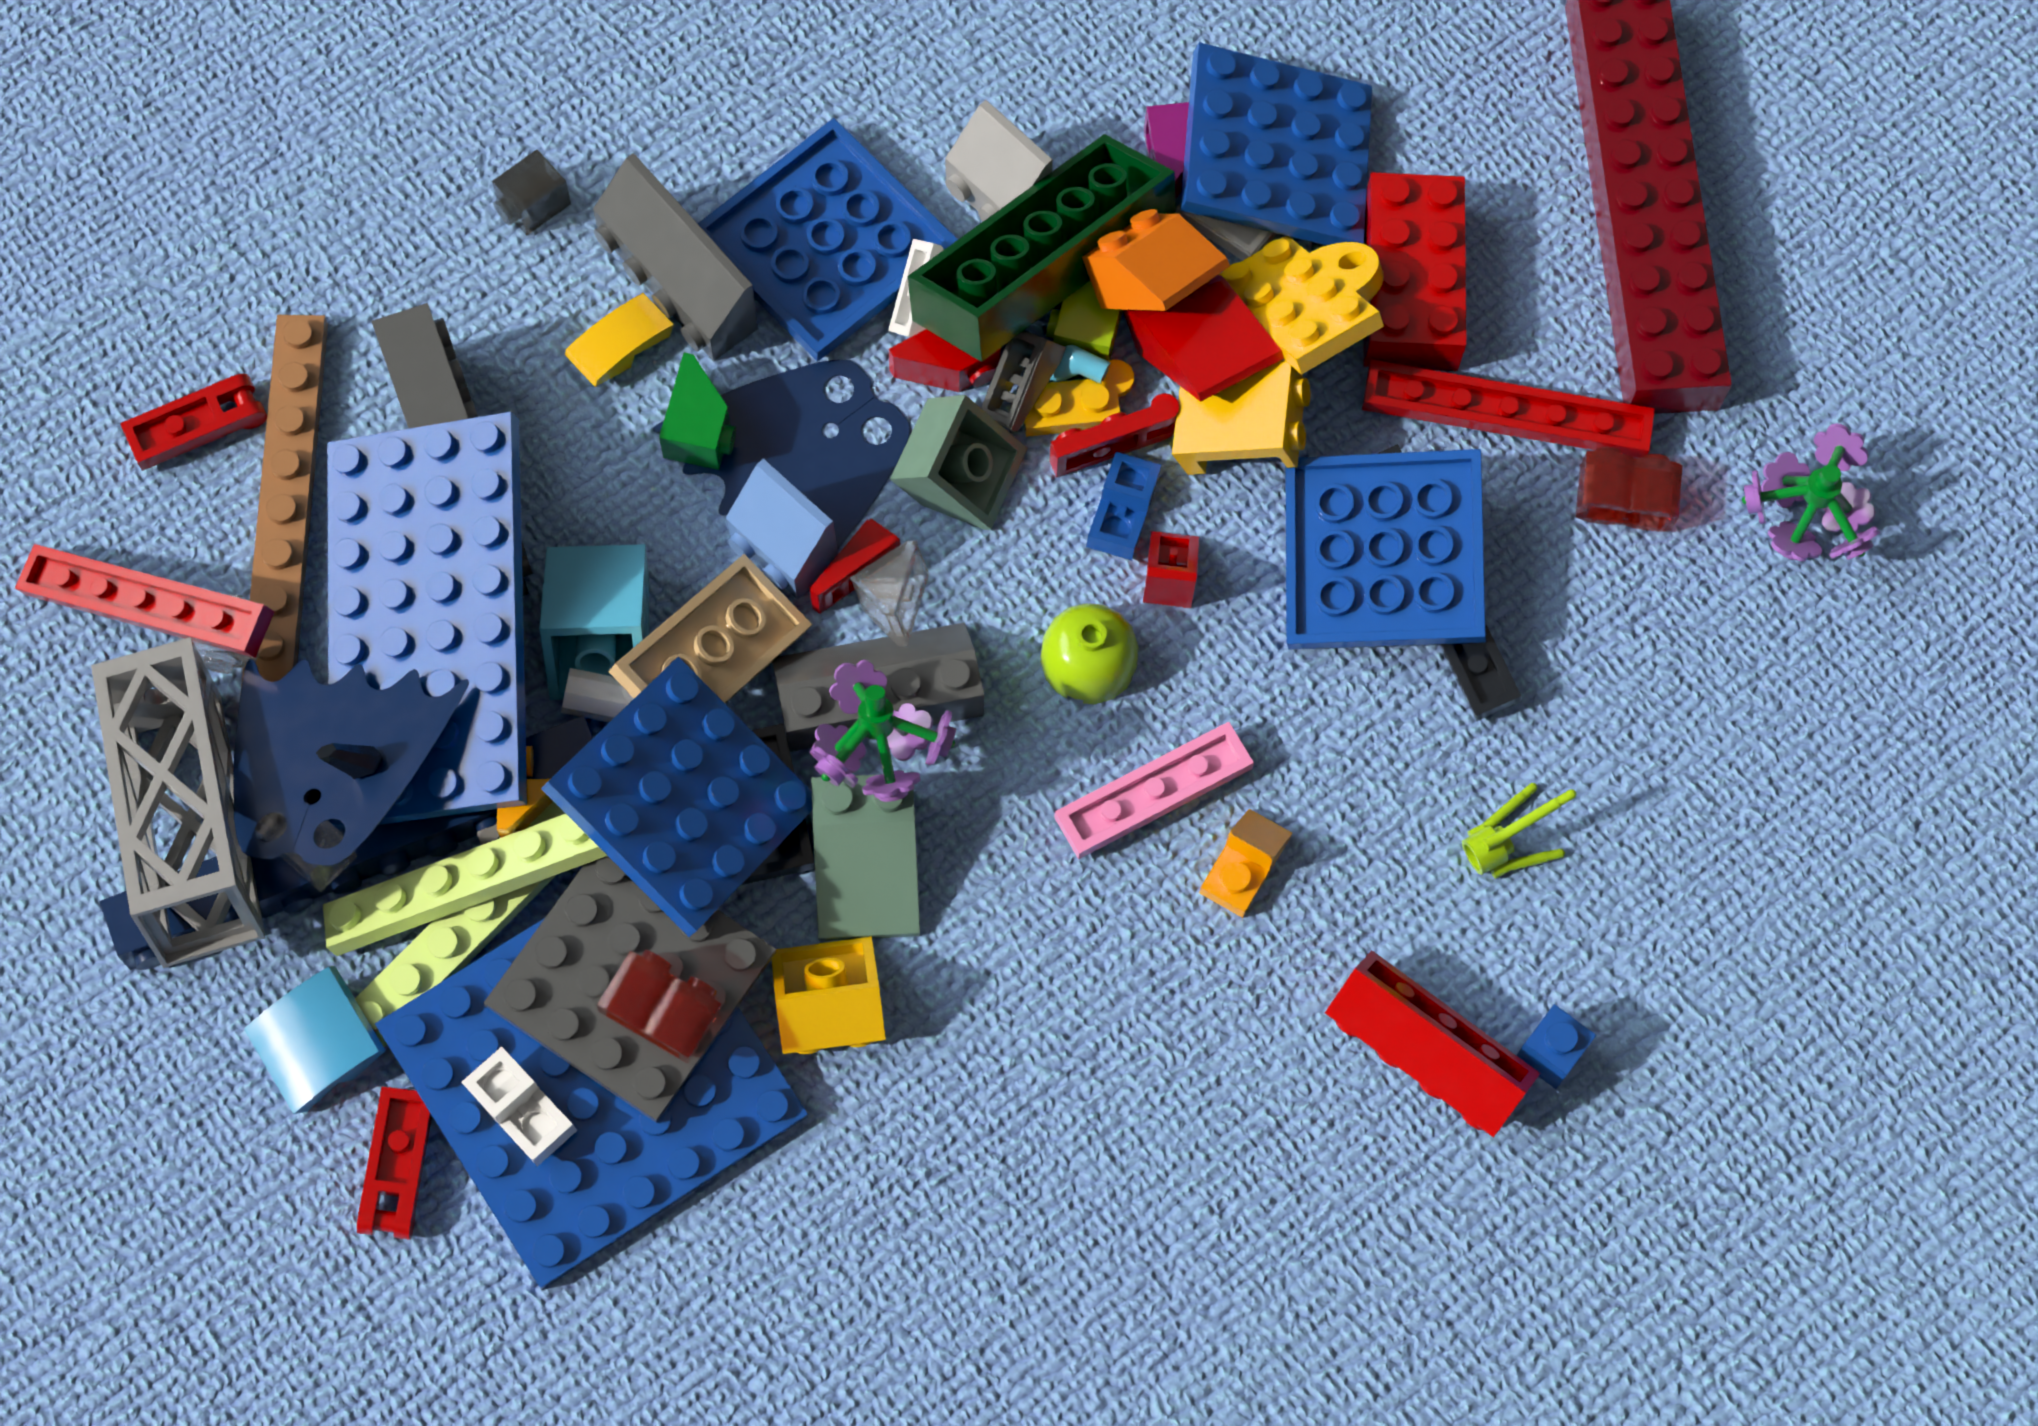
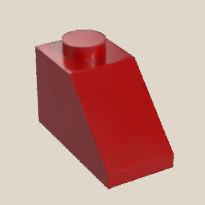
[889,329,1001,392]

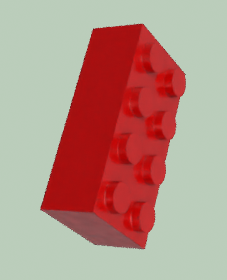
[1363,172,1466,371]

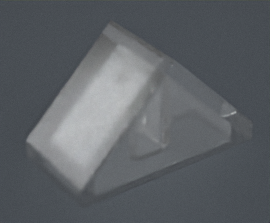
[850,541,929,647]

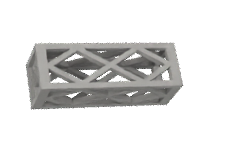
[91,637,265,968]

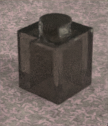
[492,149,571,236]

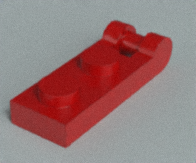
[120,373,267,471]
[1049,393,1179,478]
[357,1086,432,1240]

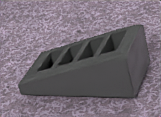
[981,330,1067,432]

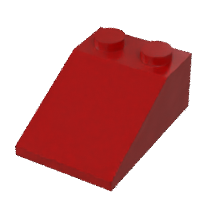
[1123,274,1284,402]

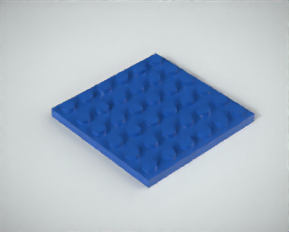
[375,918,808,1290]

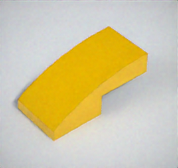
[565,293,674,387]

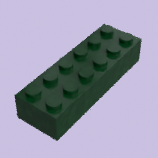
[907,134,1176,362]

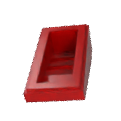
[810,518,901,614]

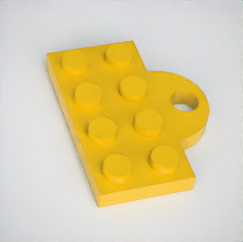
[1219,236,1384,375]

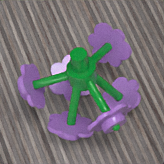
[1742,423,1880,561]
[810,660,956,802]

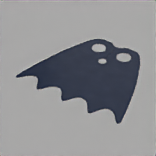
[653,359,910,549]
[233,659,469,866]

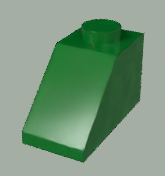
[659,352,736,470]

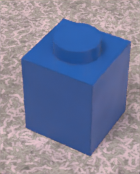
[1516,1004,1597,1089]

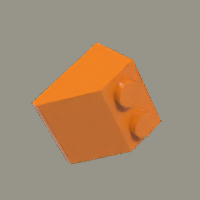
[1082,209,1230,311]

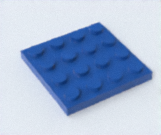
[1180,42,1372,245]
[698,118,958,362]
[1285,449,1486,650]
[541,656,812,937]

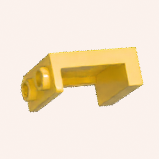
[1172,360,1311,475]

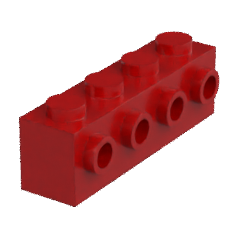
[1325,950,1541,1138]

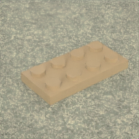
[609,554,812,704]

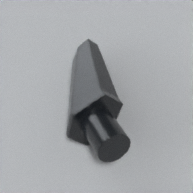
[316,743,383,779]

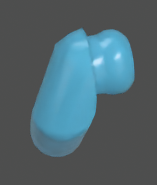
[1049,344,1111,384]

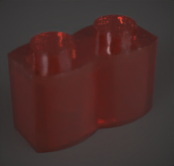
[1575,447,1683,532]
[597,950,721,1064]

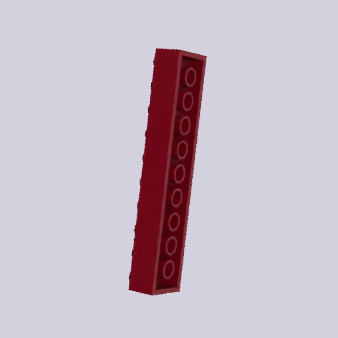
[1565,0,1732,414]

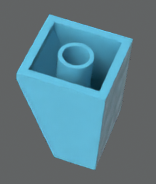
[539,544,649,700]

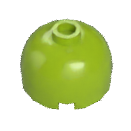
[1040,603,1139,705]

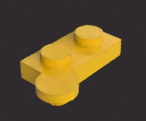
[1024,359,1134,437]

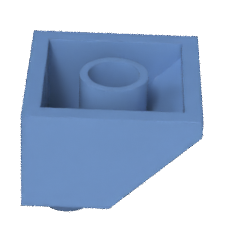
[726,459,838,599]

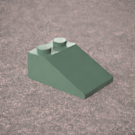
[811,774,920,941]

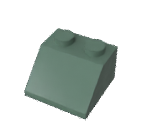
[890,395,1028,530]

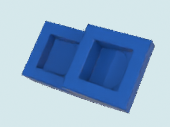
[1086,452,1162,561]

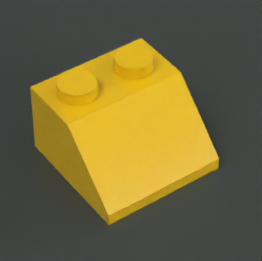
[772,936,886,1054]

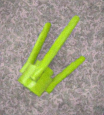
[1462,783,1577,879]

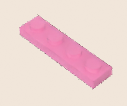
[1054,722,1254,859]

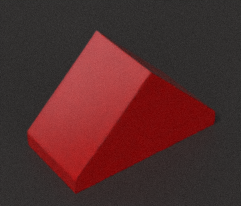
[1143,531,1199,608]

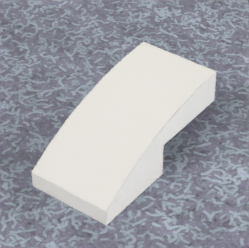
[462,1046,577,1167]

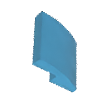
[244,966,386,1114]

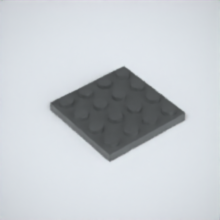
[484,856,776,1123]

